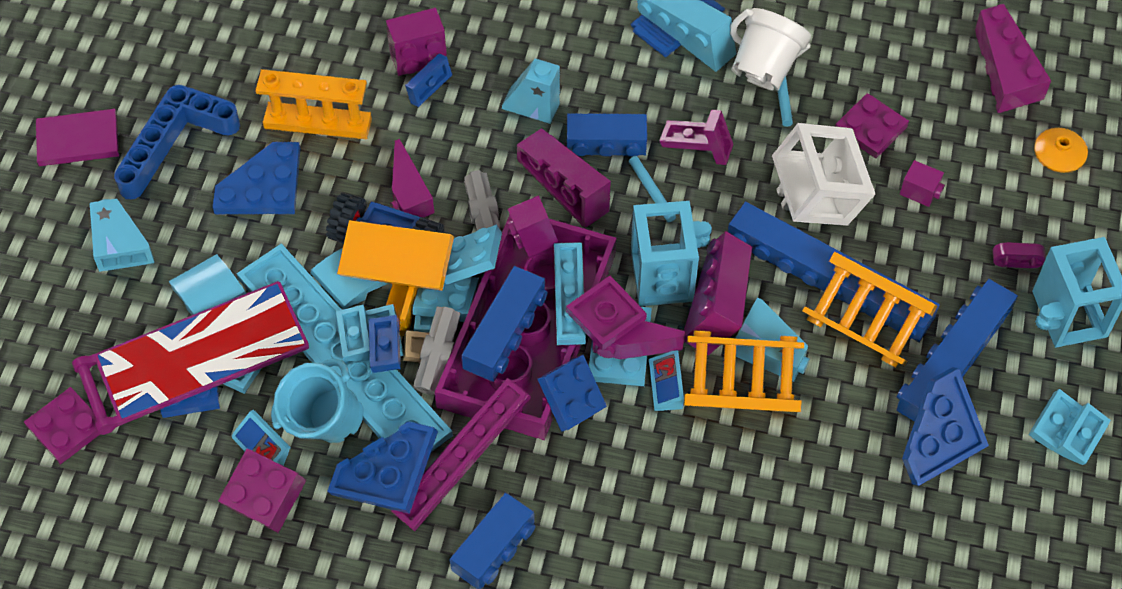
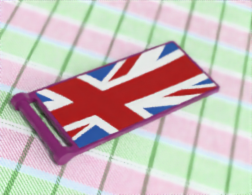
[72,281,309,435]

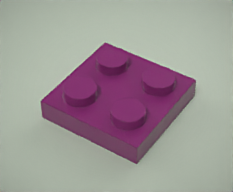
[835,93,909,159]
[566,276,647,351]
[24,387,100,465]

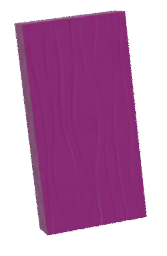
[435,215,616,441]

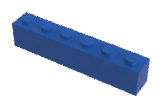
[896,279,1018,422]

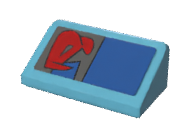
[649,350,684,411]
[232,410,291,466]

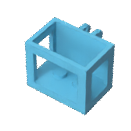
[631,201,712,306]
[1032,237,1122,348]

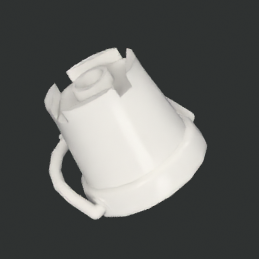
[730,8,811,91]

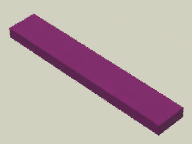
[391,377,531,531]

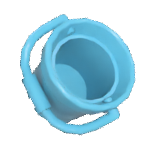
[271,359,363,443]

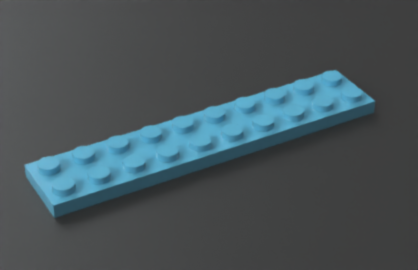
[236,243,453,452]

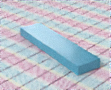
[554,243,586,345]

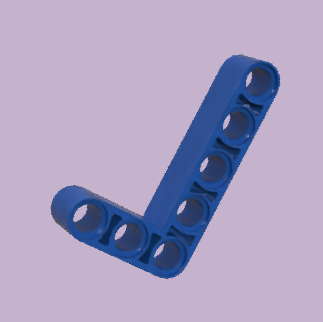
[114,85,240,200]

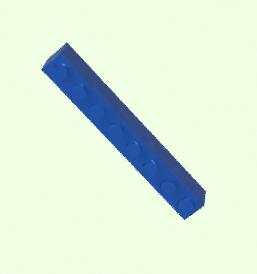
[728,201,940,343]

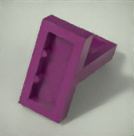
[660,110,734,165]

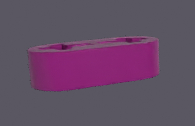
[993,242,1046,268]

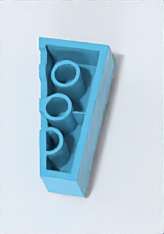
[637,0,736,72]

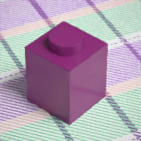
[900,160,945,207]

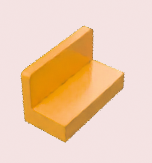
[386,284,419,336]

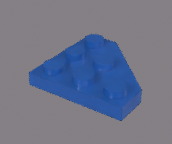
[213,142,300,214]
[902,367,989,486]
[327,422,438,514]

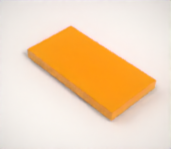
[337,220,454,291]

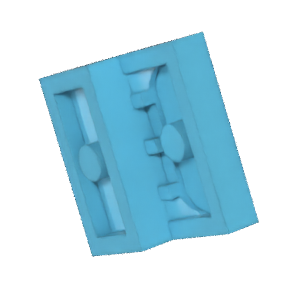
[310,248,389,309]
[169,254,246,315]
[336,304,404,361]
[1028,389,1111,465]

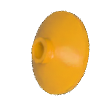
[1034,128,1088,173]

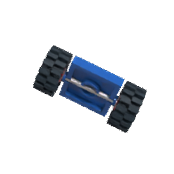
[326,192,444,244]

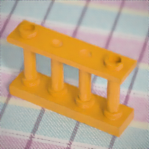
[256,69,372,139]
[802,252,938,367]
[684,331,804,412]

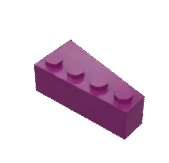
[975,4,1051,113]
[517,128,611,229]
[684,231,752,356]

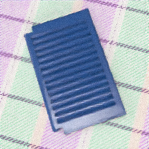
[631,0,725,58]

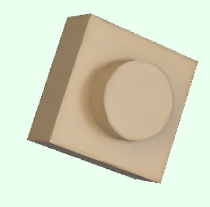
[403,330,429,363]

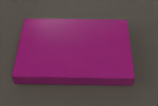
[36,109,119,167]

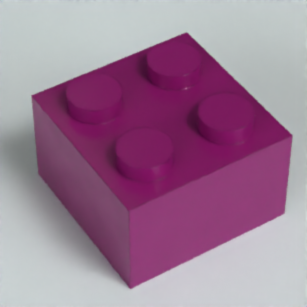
[386,8,447,76]
[218,448,306,533]

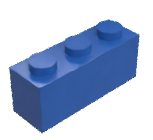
[567,114,647,157]
[450,493,535,589]

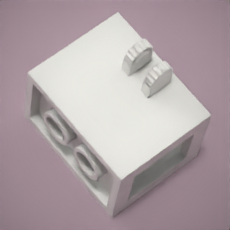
[772,123,875,226]

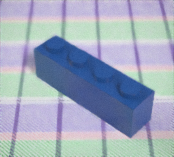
[462,266,547,382]

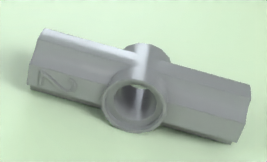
[464,170,501,231]
[413,306,460,395]

